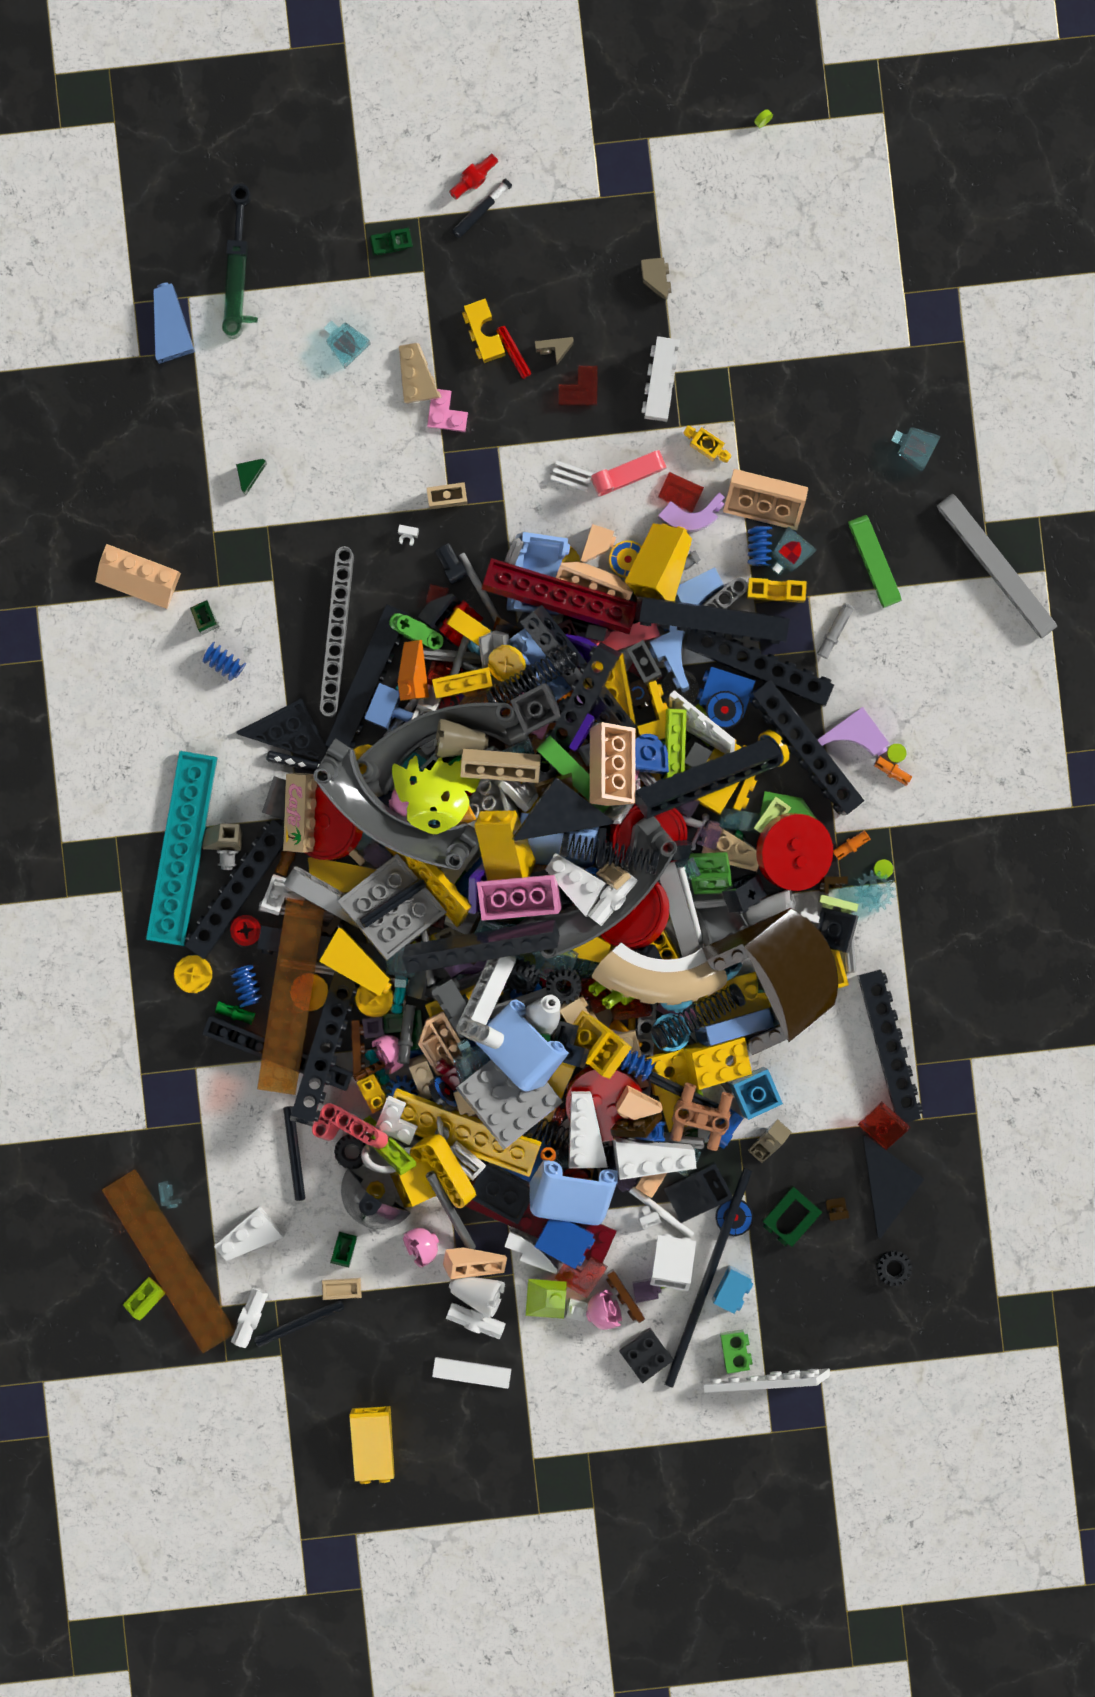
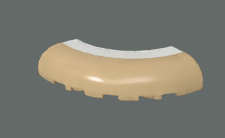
[592,943,727,1005]

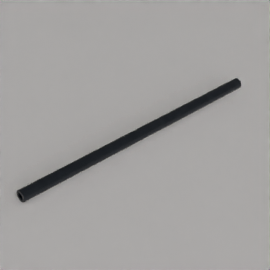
[664,1168,752,1388]

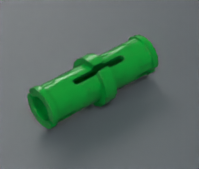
[215,1001,255,1025]

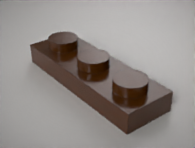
[352,1020,366,1075]
[606,1269,645,1323]

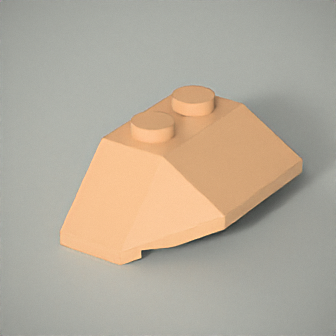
[555,562,633,600]
[418,1011,478,1077]

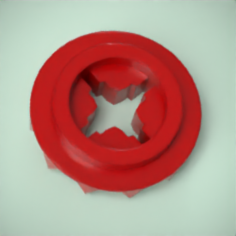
[230,915,261,946]

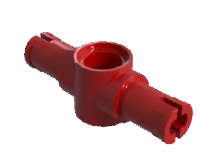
[449,153,499,200]

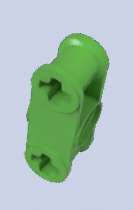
[389,613,443,650]

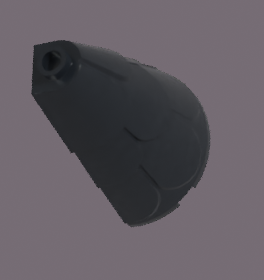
[341,1169,411,1229]

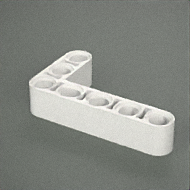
[456,955,516,1049]

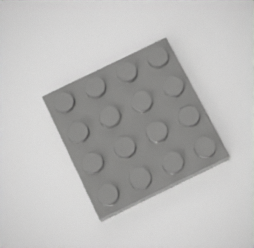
[337,854,447,961]
[456,1060,563,1150]

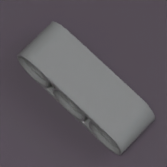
[704,577,748,609]

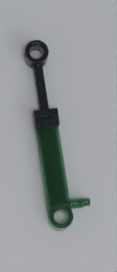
[222,184,258,339]

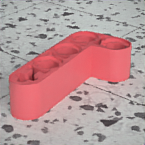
[591,450,667,497]
[587,622,660,651]
[312,1103,388,1149]

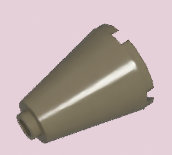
[435,719,489,758]

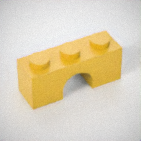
[462,299,505,363]
[746,578,807,603]

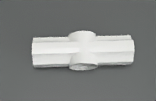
[588,871,638,926]
[231,1288,268,1348]
[446,1303,506,1339]

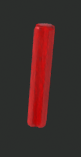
[496,326,531,379]

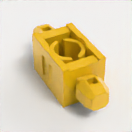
[683,426,731,463]

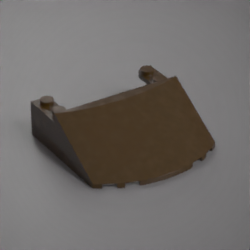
[702,908,838,1055]

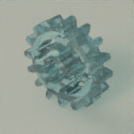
[854,871,896,912]

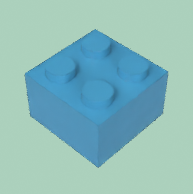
[729,1067,783,1120]
[712,1265,753,1314]

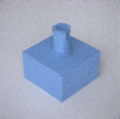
[364,683,414,730]

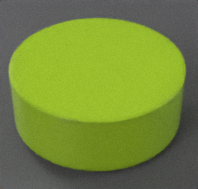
[754,109,773,128]
[887,743,907,763]
[874,859,893,879]

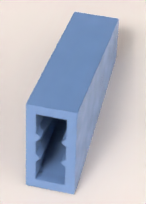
[154,283,195,364]
[694,1008,774,1046]

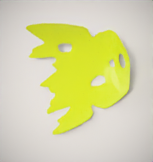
[392,755,480,834]

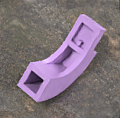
[658,492,725,532]

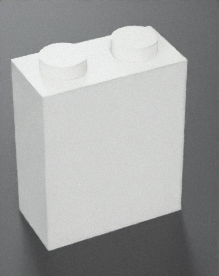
[650,1234,696,1291]

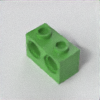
[720,1329,753,1374]

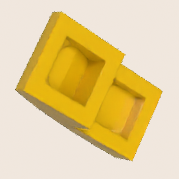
[446,608,491,646]

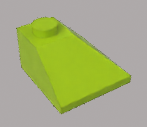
[525,1279,567,1319]

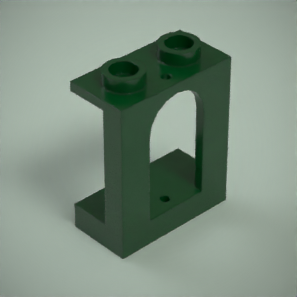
[762,1186,822,1247]

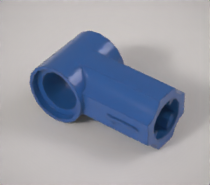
[708,1109,744,1149]

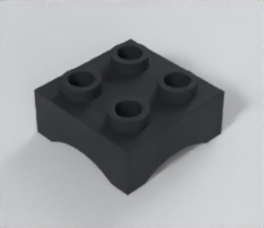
[619,1328,674,1384]

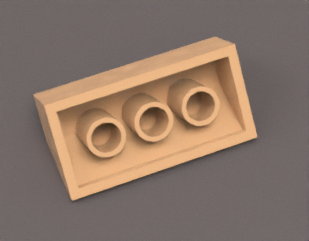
[723,469,808,531]
[95,544,181,609]
[590,722,635,806]

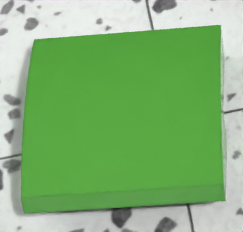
[689,852,732,894]

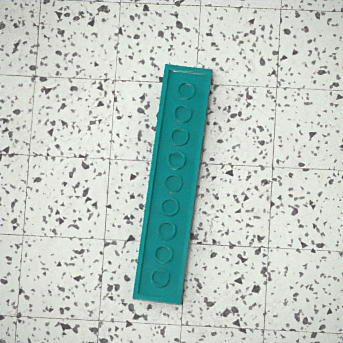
[146,751,218,946]

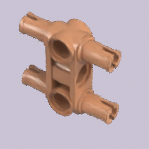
[670,1083,733,1151]

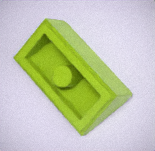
[123,1277,166,1320]

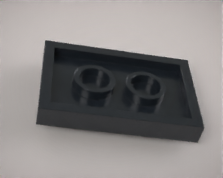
[472,1163,530,1225]

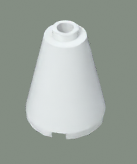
[743,890,796,925]
[523,995,560,1037]
[449,1277,505,1318]

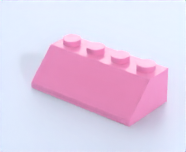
[477,875,562,920]

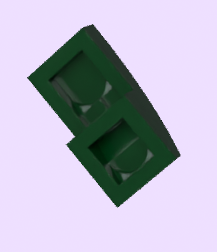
[369,228,413,256]

